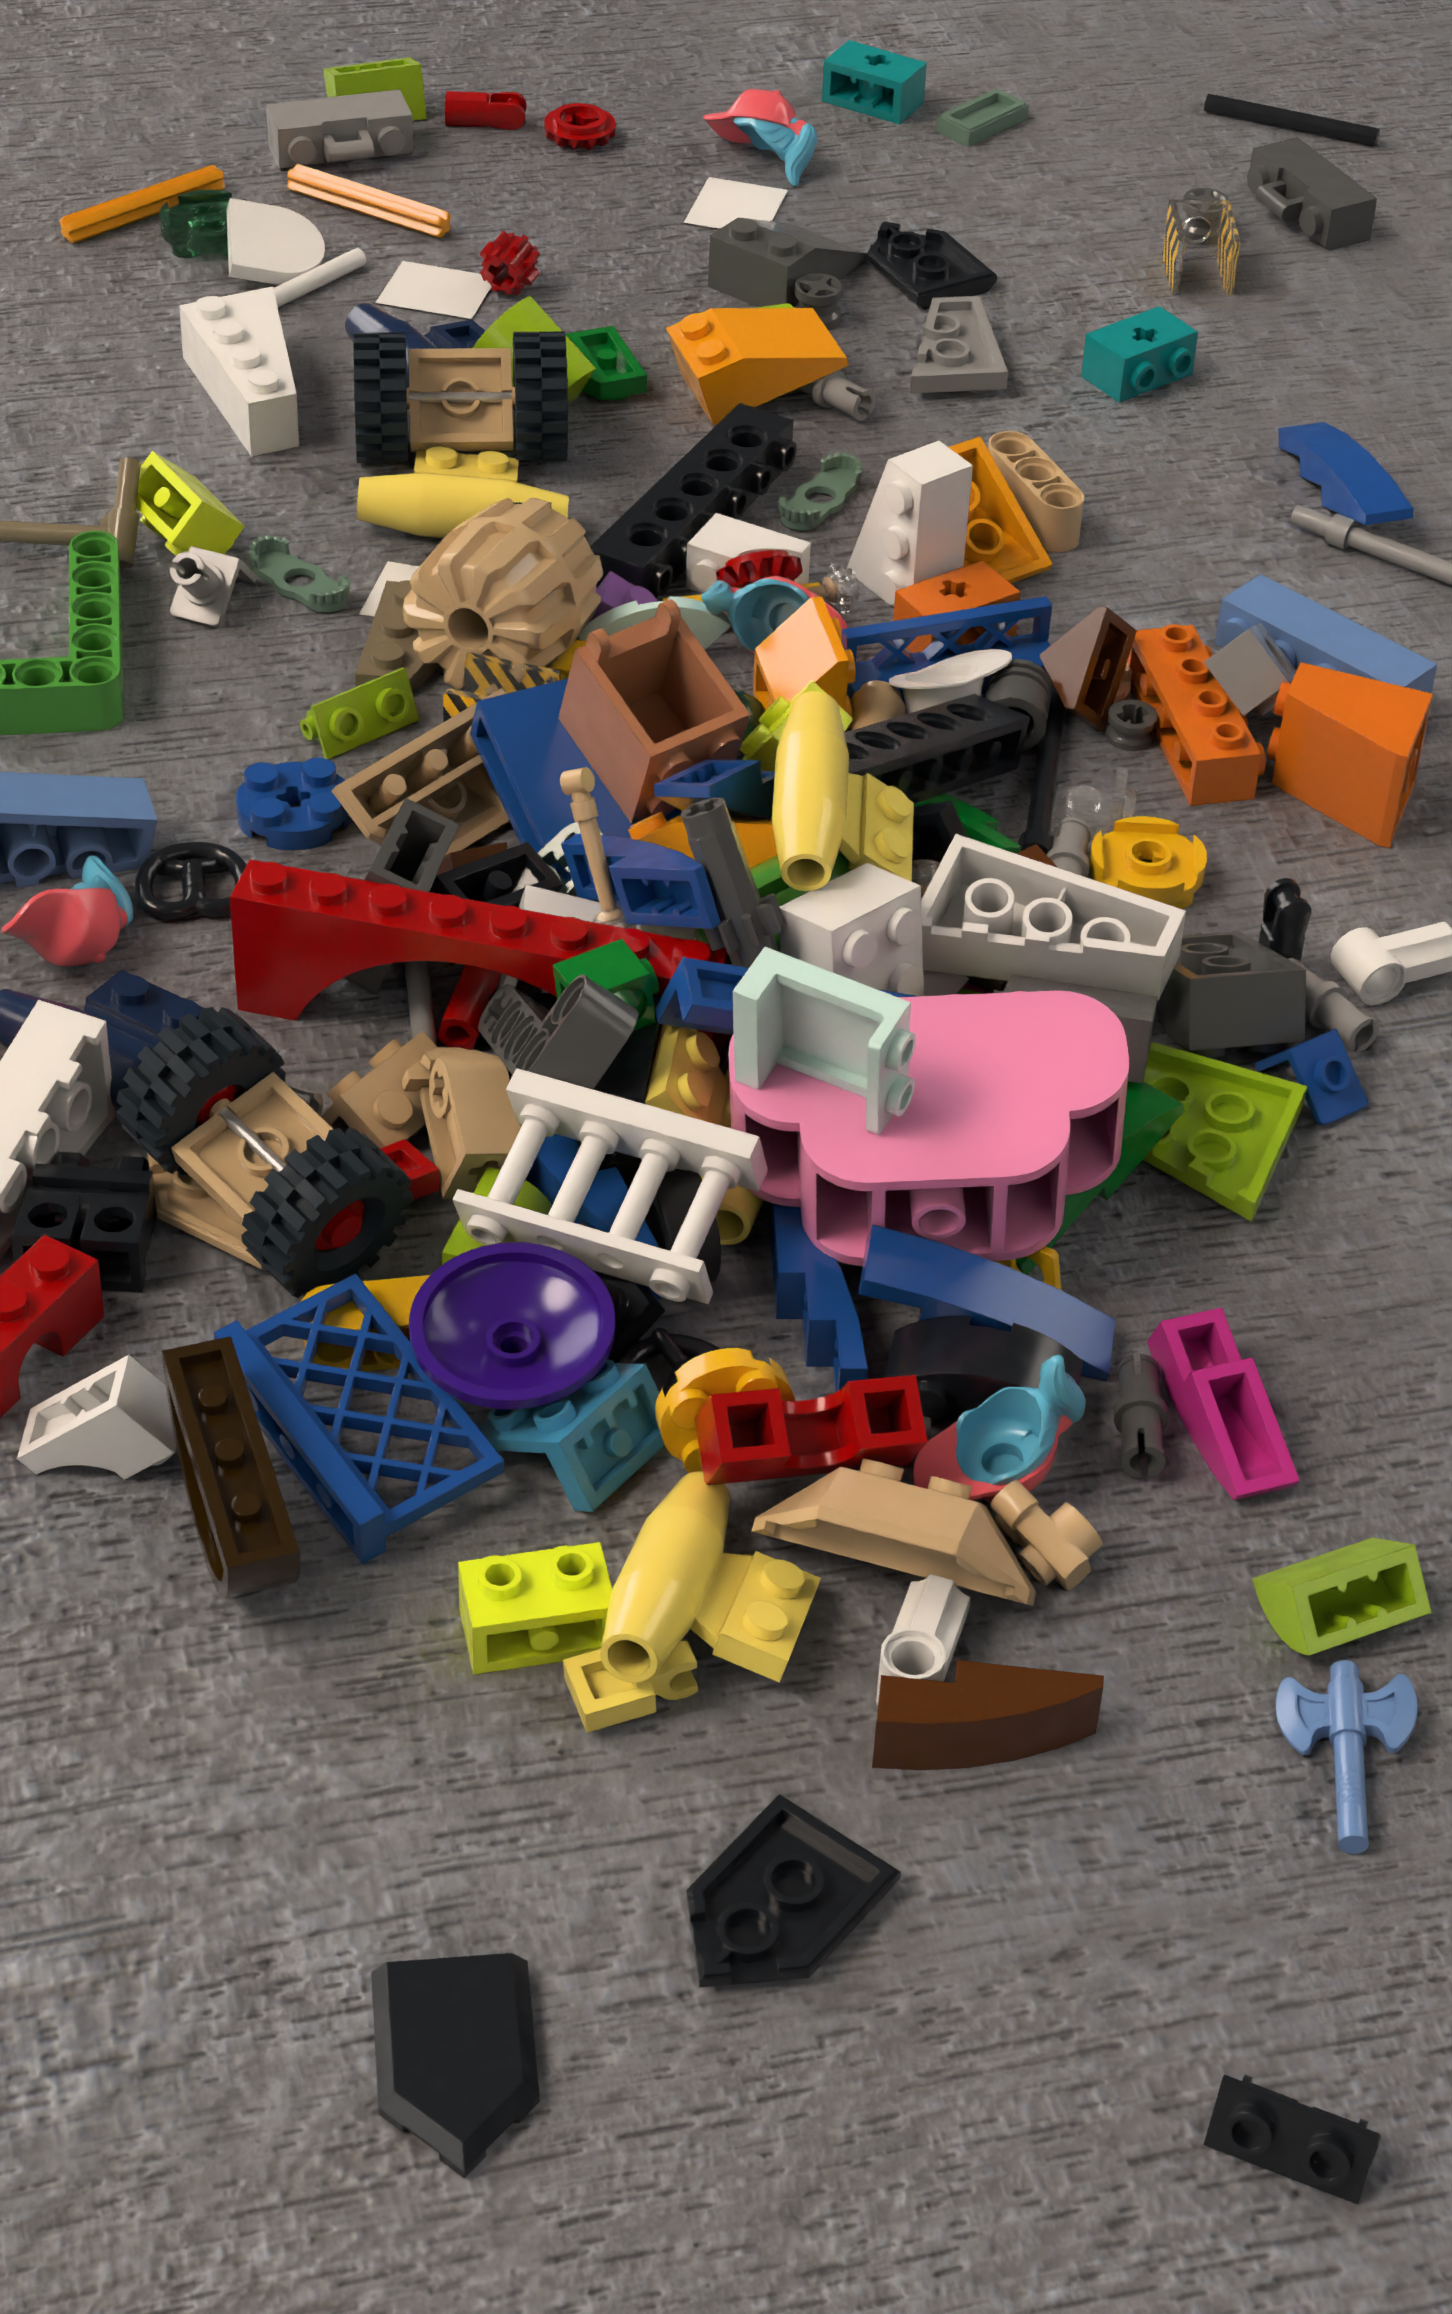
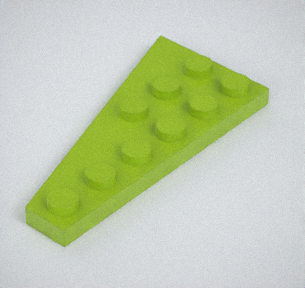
[957,987,1307,1222]

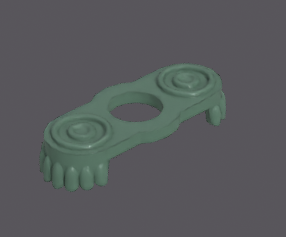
[778,452,863,530]
[248,535,350,613]

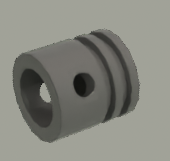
[984,659,1053,751]

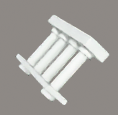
[452,1068,768,1304]

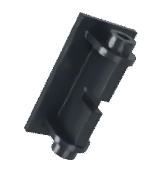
[1203,2074,1381,2204]

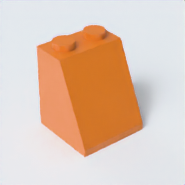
[1266,662,1433,848]

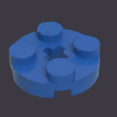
[236,757,352,851]

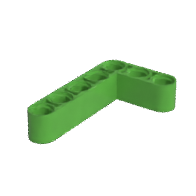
[0,531,124,735]

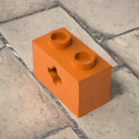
[893,560,1020,653]

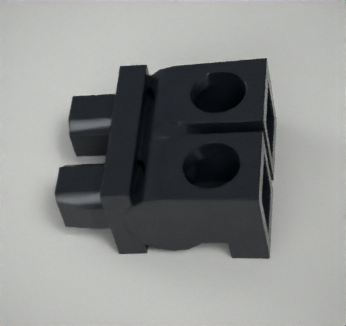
[11,1151,157,1293]

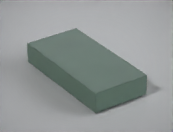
[936,88,1029,147]

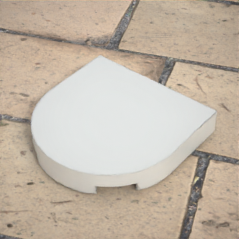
[227,198,325,285]

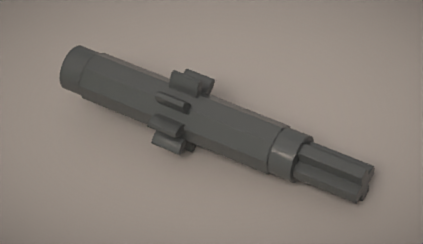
[681,798,784,968]

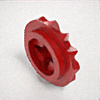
[544,103,616,150]
[716,550,803,588]

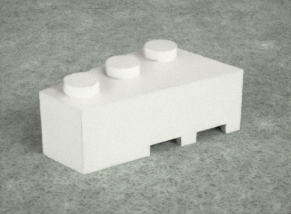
[846,441,973,608]

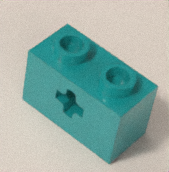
[822,40,927,125]
[1081,306,1198,403]

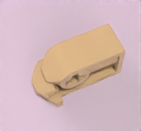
[401,1047,521,1199]

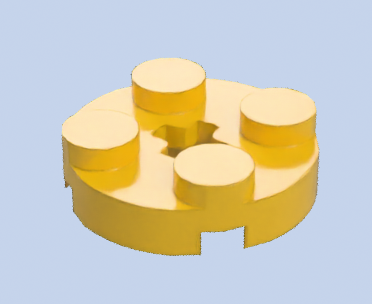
[1089,816,1207,909]
[655,1348,795,1473]

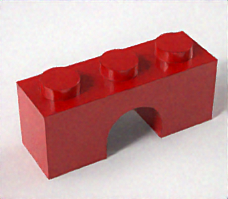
[0,1234,104,1418]
[695,1375,928,1485]

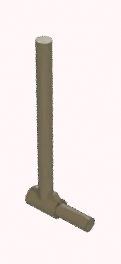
[0,457,141,568]

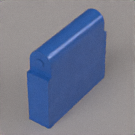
[470,678,683,902]

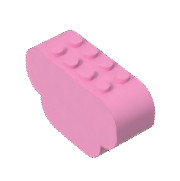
[729,991,1129,1266]

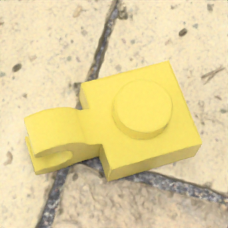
[563,1641,698,1733]

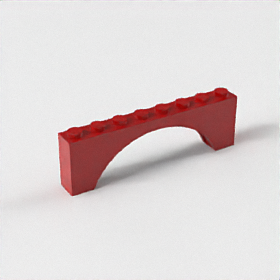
[230,859,729,1070]

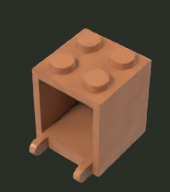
[558,599,751,824]

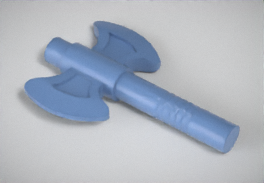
[1276,1660,1418,1854]

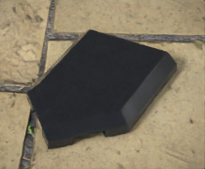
[867,221,997,309]
[686,1794,901,1988]
[371,1953,540,2178]

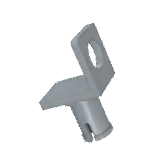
[170,546,258,628]

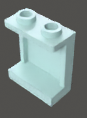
[733,947,916,1135]

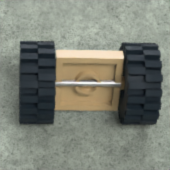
[353,331,568,463]
[116,1007,413,1299]

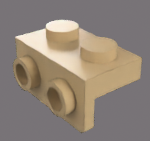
[322,1031,437,1148]

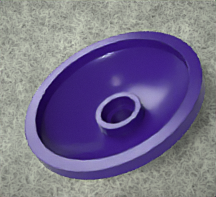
[409,1242,615,1409]

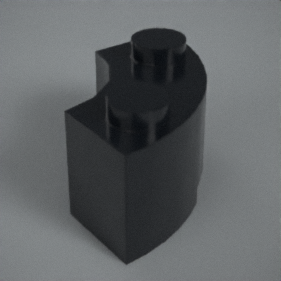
[884,1316,1083,1427]

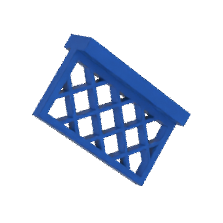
[213,1274,504,1564]

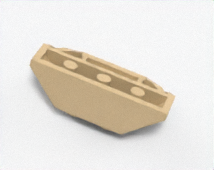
[332,688,510,856]
[751,1458,1037,1606]

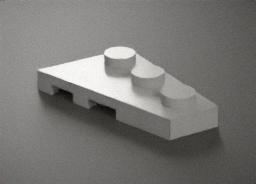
[910,296,1008,394]

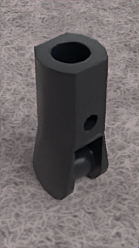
[1258,878,1312,961]

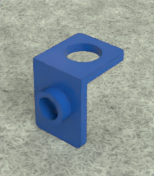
[1254,1029,1368,1126]

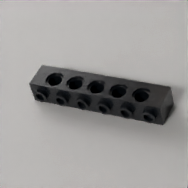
[590,403,797,598]
[844,694,1030,804]

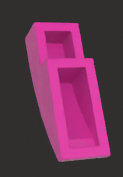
[1147,1307,1300,1501]

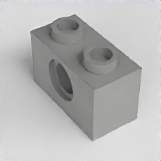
[1204,623,1296,716]

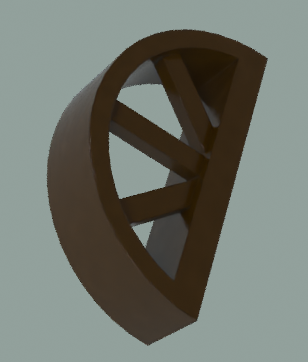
[162,1336,300,1599]

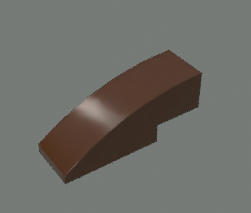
[872,1660,1104,1771]

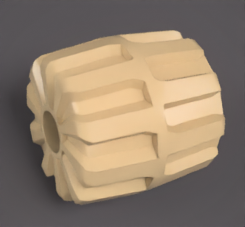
[403,498,603,692]

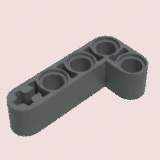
[478,975,638,1089]

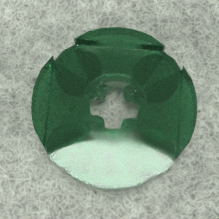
[160,190,247,259]

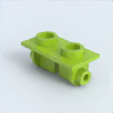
[300,667,420,759]

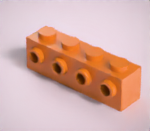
[1127,624,1266,806]

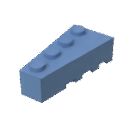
[0,772,157,888]

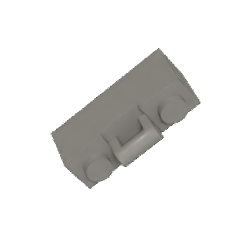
[266,89,413,169]

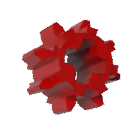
[480,231,540,296]

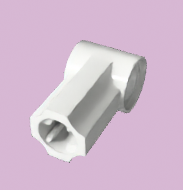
[1331,922,1452,1006]
[876,1574,970,1705]

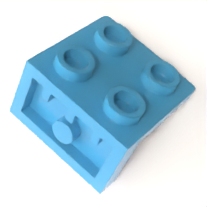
[479,1360,664,1512]

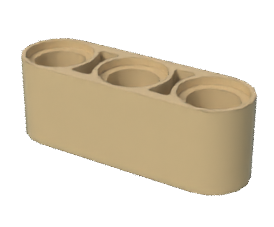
[988,431,1084,553]

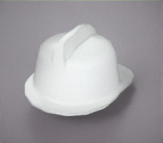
[889,649,1013,713]

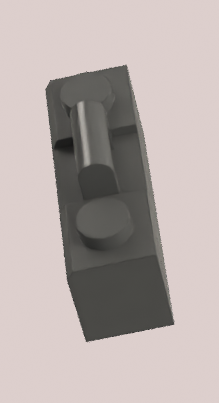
[1247,137,1377,250]

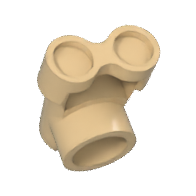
[990,1480,1103,1591]

